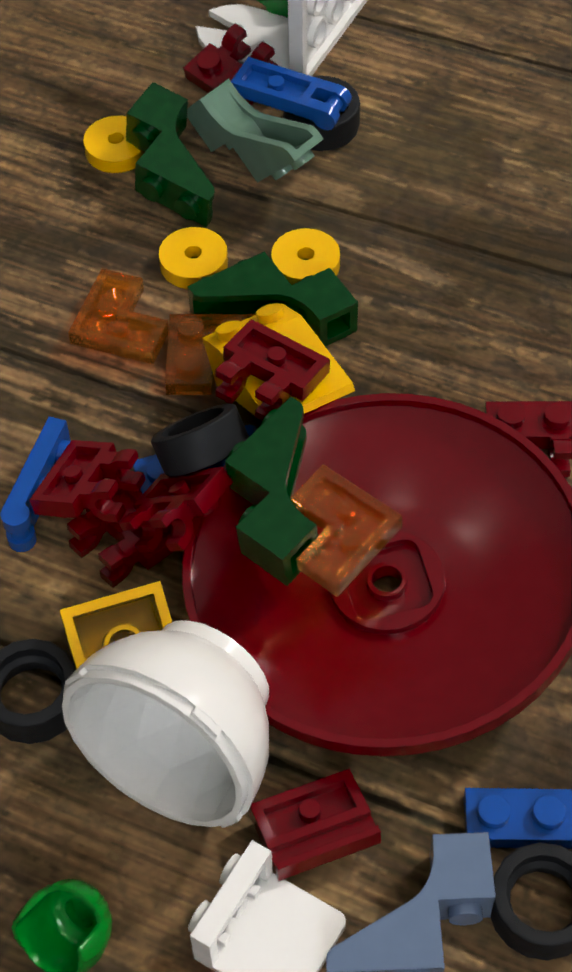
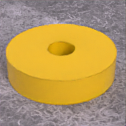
[83,116,145,173]
[159,227,228,289]
[271,228,340,285]

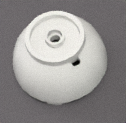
[62,621,269,828]

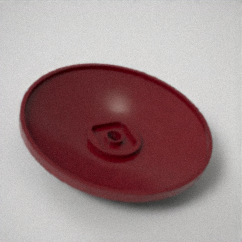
[182,393,572,757]

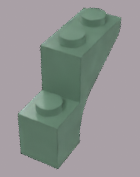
[187,79,323,182]

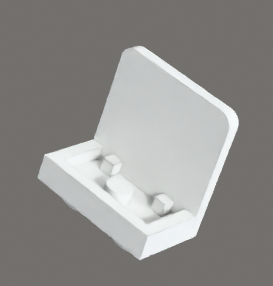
[188,840,346,972]

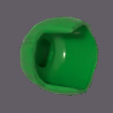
[11,879,112,972]

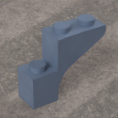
[326,832,496,972]

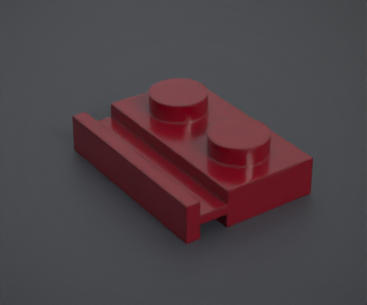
[249,768,381,881]

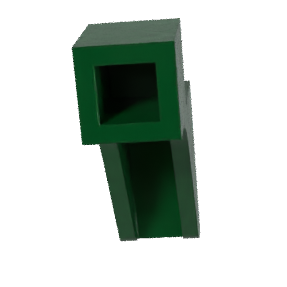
[126,82,215,227]
[188,251,358,346]
[225,397,320,586]

